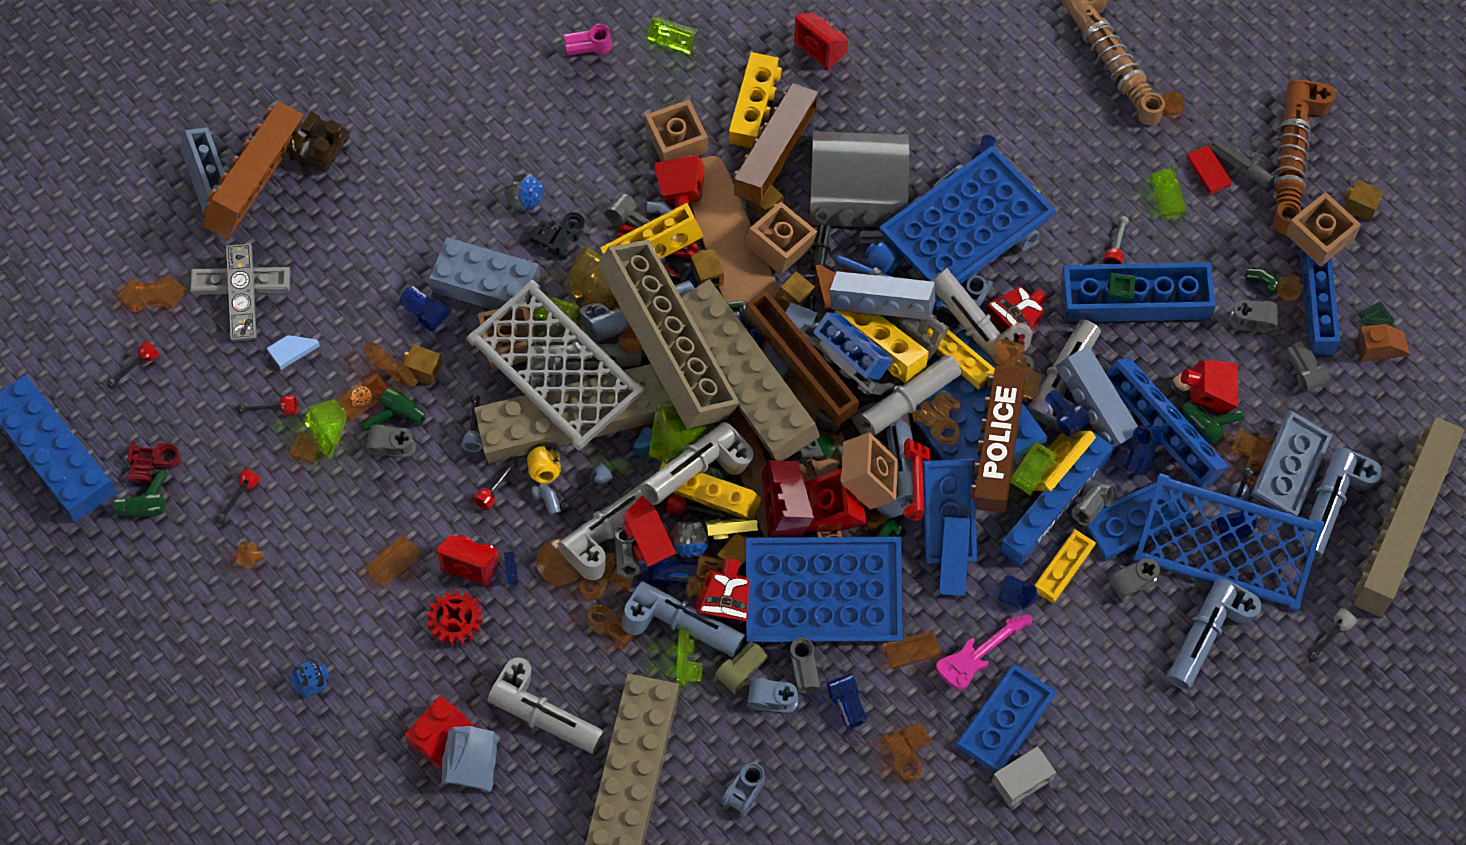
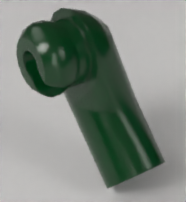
[875,519,903,537]

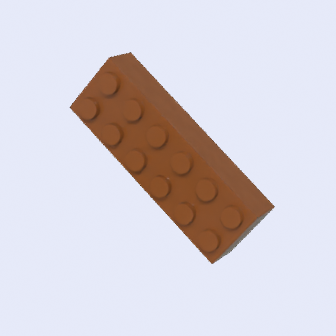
[202,101,304,240]

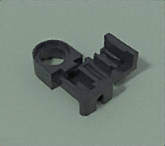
[531,212,585,260]

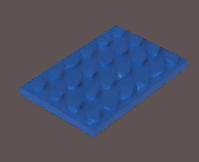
[880,146,1056,284]
[909,329,1047,480]
[746,537,903,642]

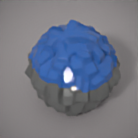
[504,173,543,212]
[669,521,708,558]

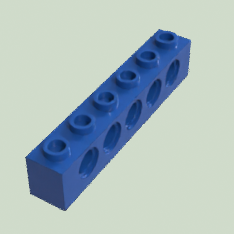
[1299,247,1340,355]
[1106,358,1229,487]

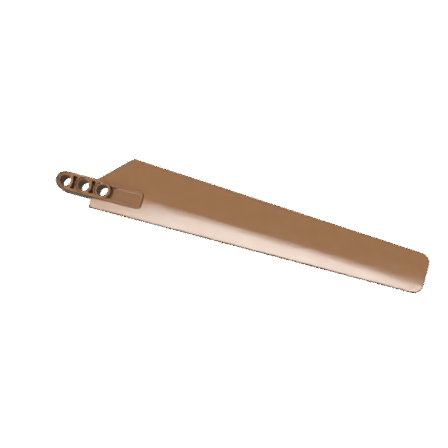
[689,156,845,538]

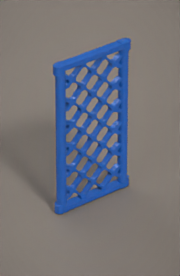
[1133,473,1325,612]

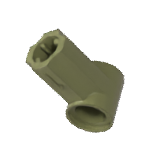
[715,642,767,694]

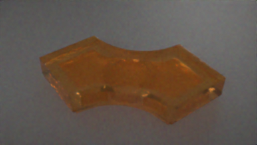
[116,275,187,313]
[994,338,1042,400]
[361,341,419,387]

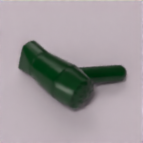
[362,387,427,431]
[1180,401,1245,445]
[113,470,167,517]

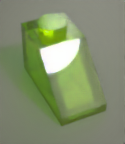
[304,399,347,460]

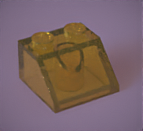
[567,244,617,310]

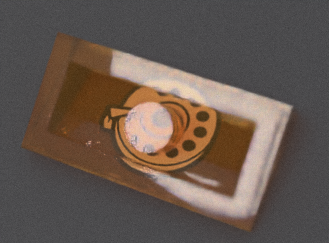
[334,372,388,421]

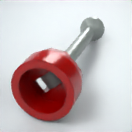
[1103,216,1129,264]

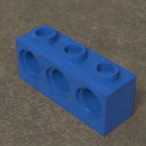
[813,312,894,380]

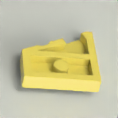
[705,518,758,539]

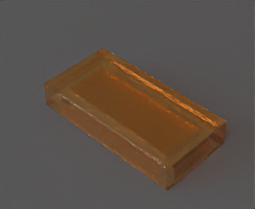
[365,535,421,588]
[884,630,941,670]

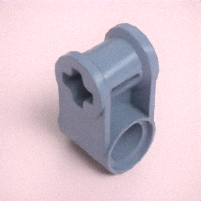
[747,678,798,713]
[721,763,765,817]

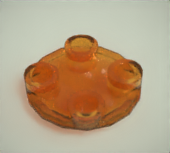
[536,537,582,587]

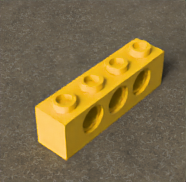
[729,52,782,148]
[600,203,704,259]
[835,310,929,383]
[659,460,762,521]

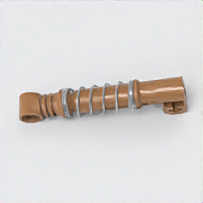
[1061,0,1165,126]

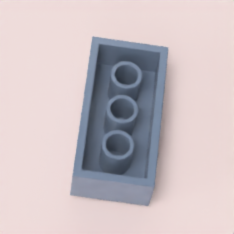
[429,237,540,310]

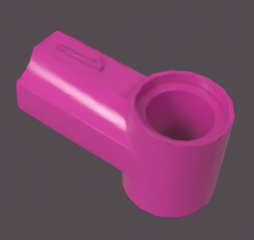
[564,24,612,56]

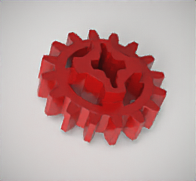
[426,589,483,646]

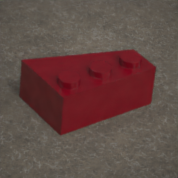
[762,460,814,538]

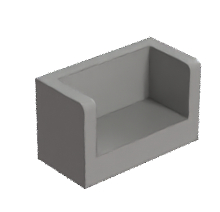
[992,746,1056,807]

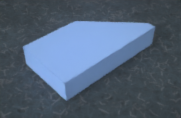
[267,335,320,370]

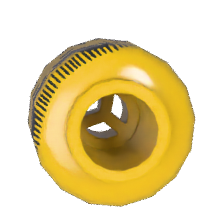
[527,446,561,484]

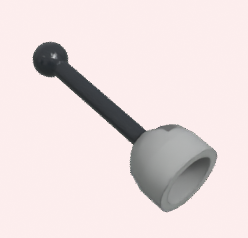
[1308,608,1357,662]

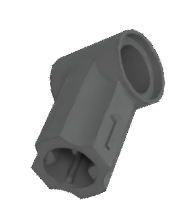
[1286,341,1330,392]
[1071,479,1117,526]
[613,526,639,578]
[790,638,820,694]

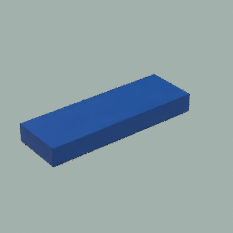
[939,517,970,596]

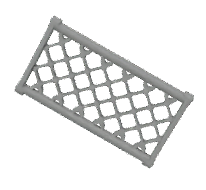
[466,280,646,451]

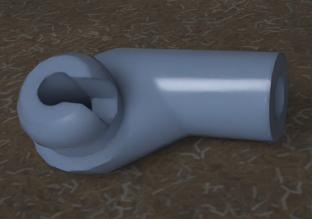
[647,201,674,215]
[531,483,561,515]

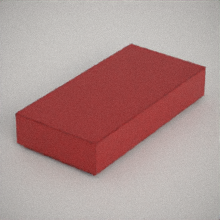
[1186,145,1232,195]

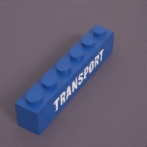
[1000,432,1114,567]

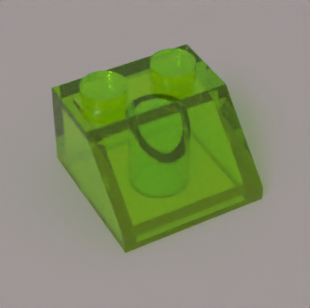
[649,406,709,464]

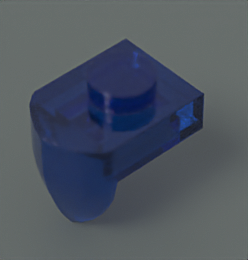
[1216,511,1258,543]
[998,575,1039,610]

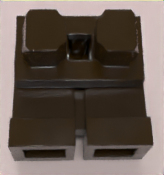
[288,111,350,172]

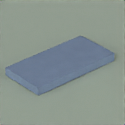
[1251,410,1333,516]

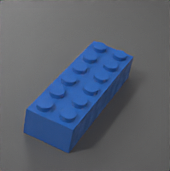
[1060,262,1216,322]
[0,375,117,522]

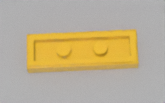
[1032,529,1096,604]

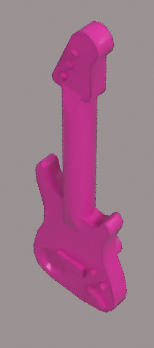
[936,615,1032,690]

